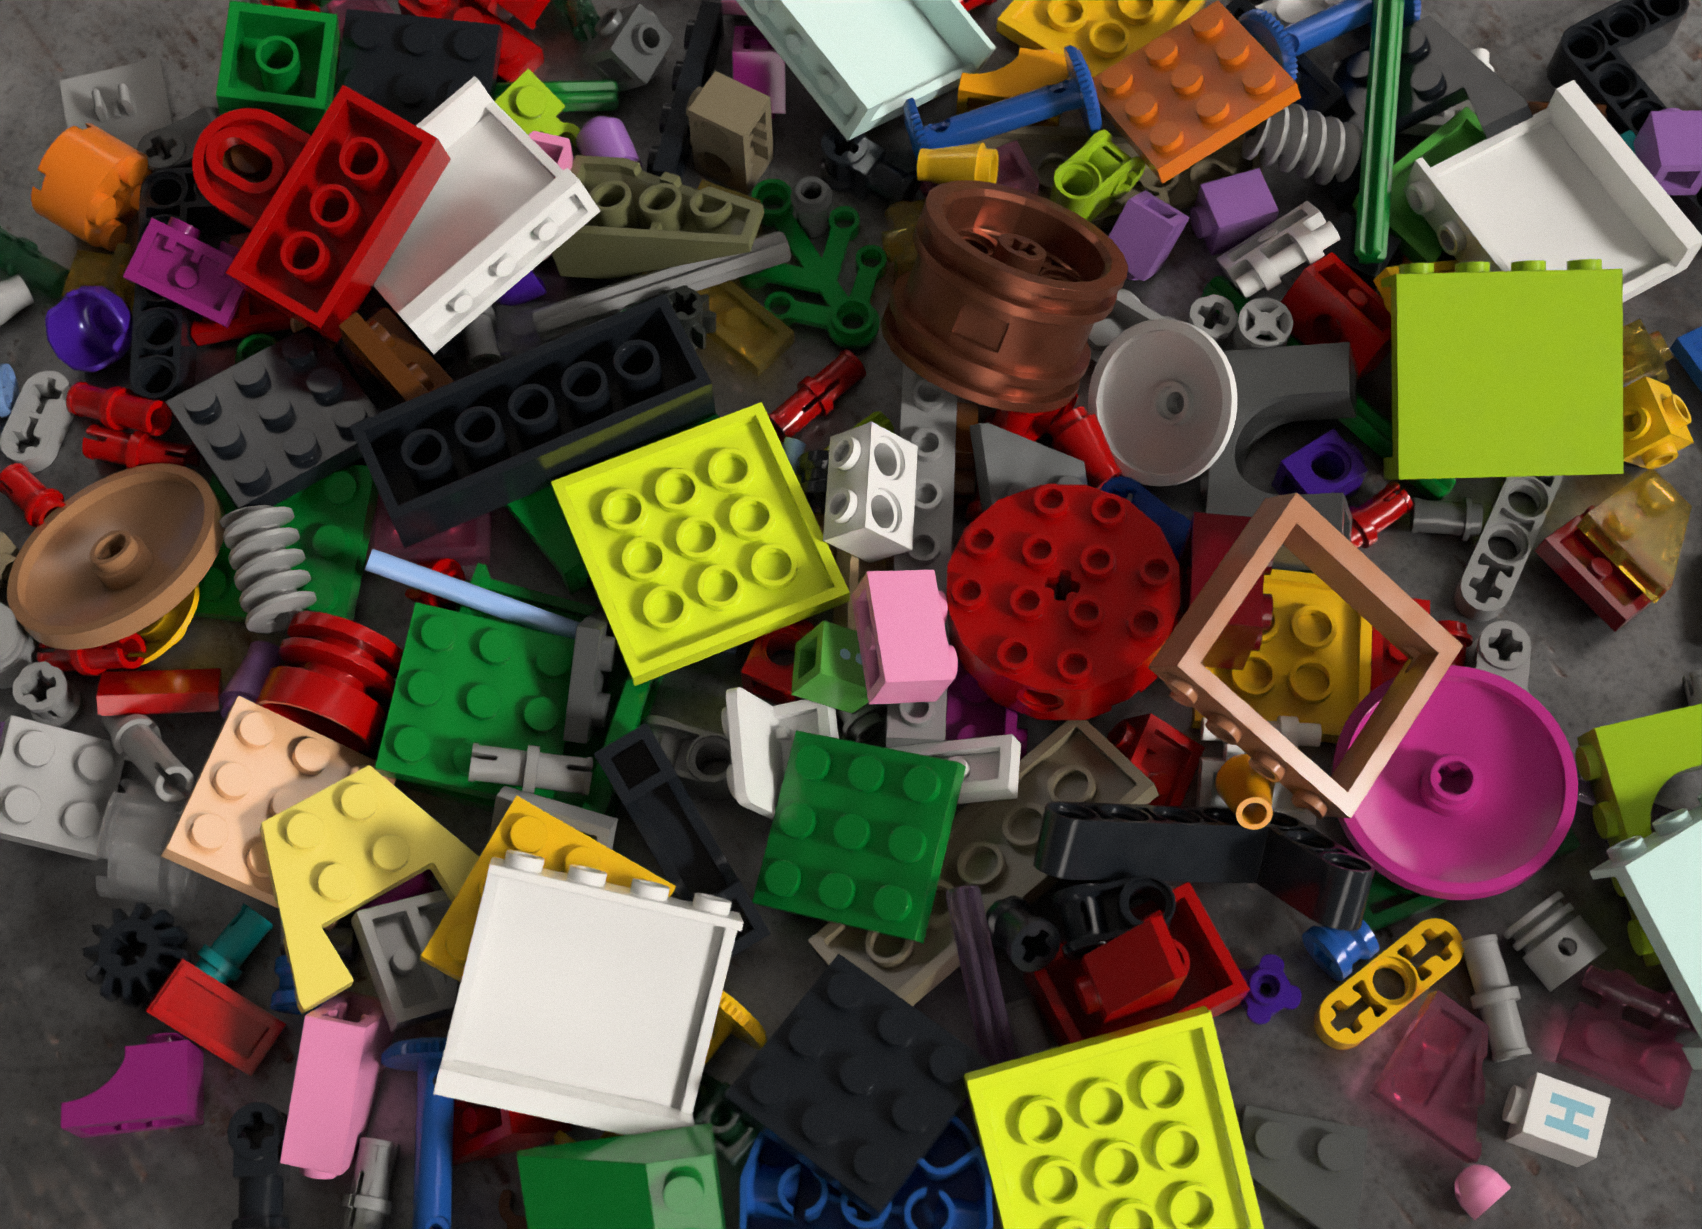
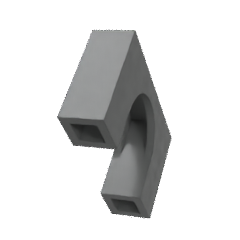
[1200,342,1358,570]

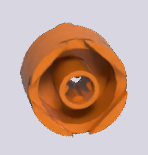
[31,123,152,251]

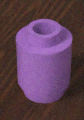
[576,116,642,169]

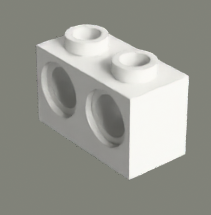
[823,422,918,563]

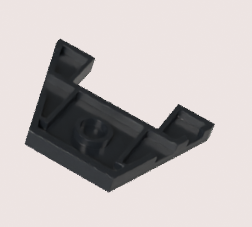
[1330,16,1533,210]

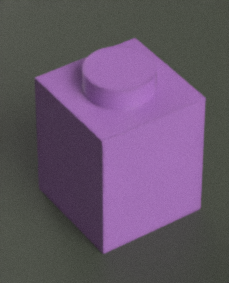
[1634,108,1702,195]
[1190,168,1279,256]
[1108,190,1190,281]

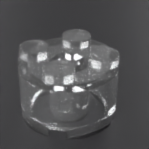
[95,779,201,908]

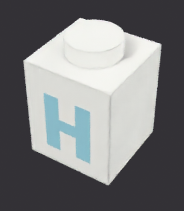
[1502,1072,1611,1168]

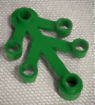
[739,179,887,349]

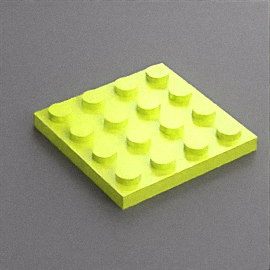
[551,402,850,686]
[963,1006,1264,1229]

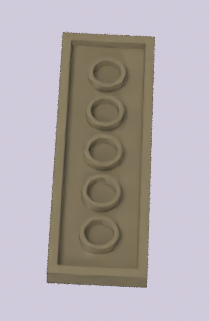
[807,720,1159,1006]

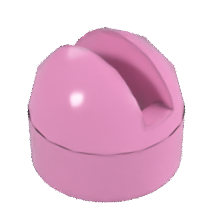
[1454,1164,1511,1221]

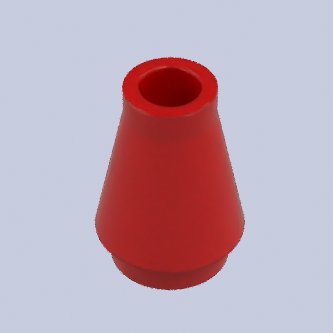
[1047,406,1122,489]

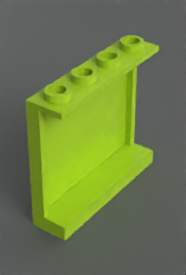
[1381,259,1624,480]

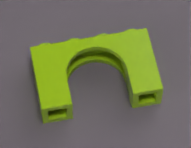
[1575,703,1702,967]

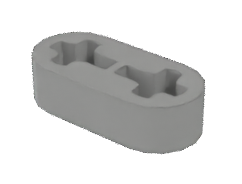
[0,370,76,473]

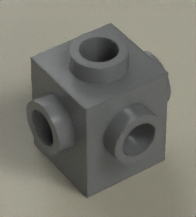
[582,3,675,92]

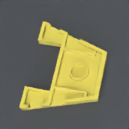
[260,765,479,1014]

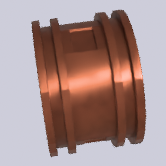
[880,180,1128,413]

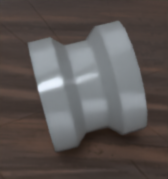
[1232,297,1293,350]

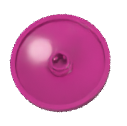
[1331,665,1578,900]

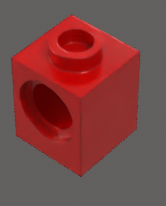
[741,619,815,705]

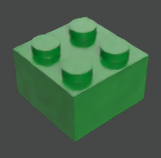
[216,0,341,135]

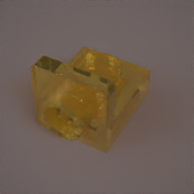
[61,242,135,311]
[1623,319,1673,388]

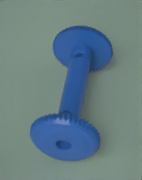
[1238,0,1421,80]
[903,45,1102,188]
[381,1037,454,1229]

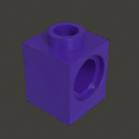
[1271,428,1368,500]

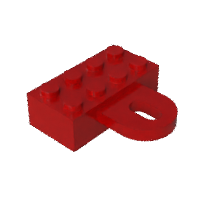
[192,85,451,343]

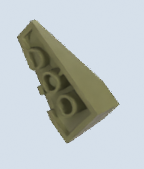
[552,155,764,280]

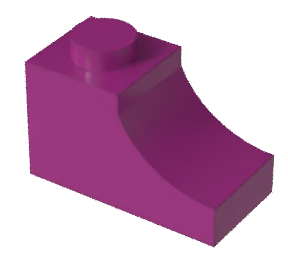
[732,26,786,119]
[61,1033,204,1138]

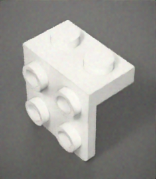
[721,687,839,820]

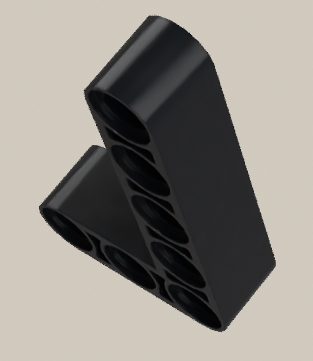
[1547,0,1702,235]
[130,167,252,423]
[1033,801,1375,931]

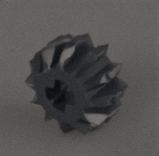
[82,902,192,1008]

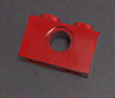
[1280,252,1391,380]

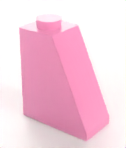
[280,990,395,1179]

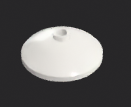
[1088,319,1237,486]

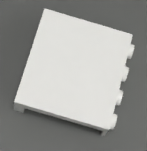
[373,76,600,354]
[1403,80,1702,302]
[433,850,743,1135]

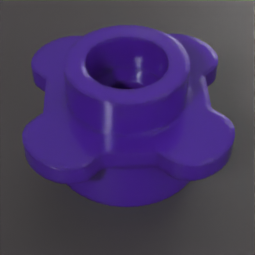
[1239,954,1302,1025]

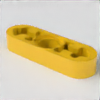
[1314,918,1464,1050]

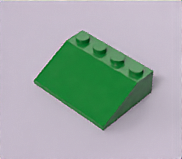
[517,1123,726,1229]

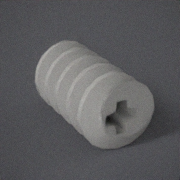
[1241,104,1363,185]
[219,505,317,633]

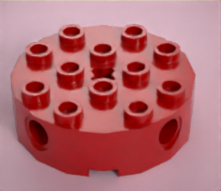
[946,483,1180,720]

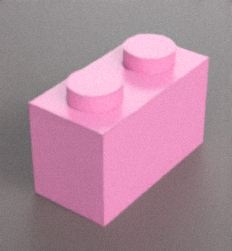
[851,570,958,705]

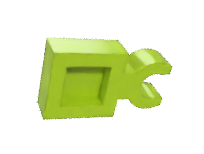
[494,69,581,148]

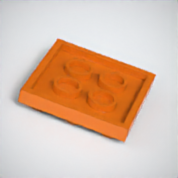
[1093,0,1301,184]

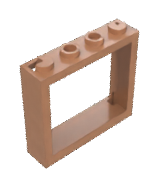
[1148,492,1463,819]

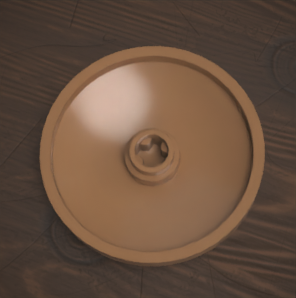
[7,463,225,650]

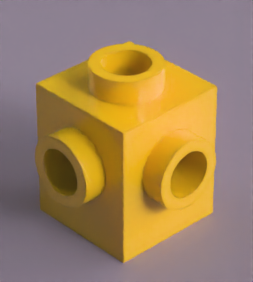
[1623,376,1694,469]

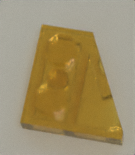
[1576,469,1692,604]

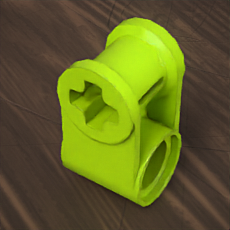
[1050,129,1146,222]

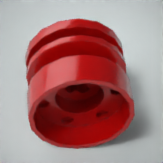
[255,611,403,754]

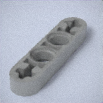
[1453,475,1564,622]

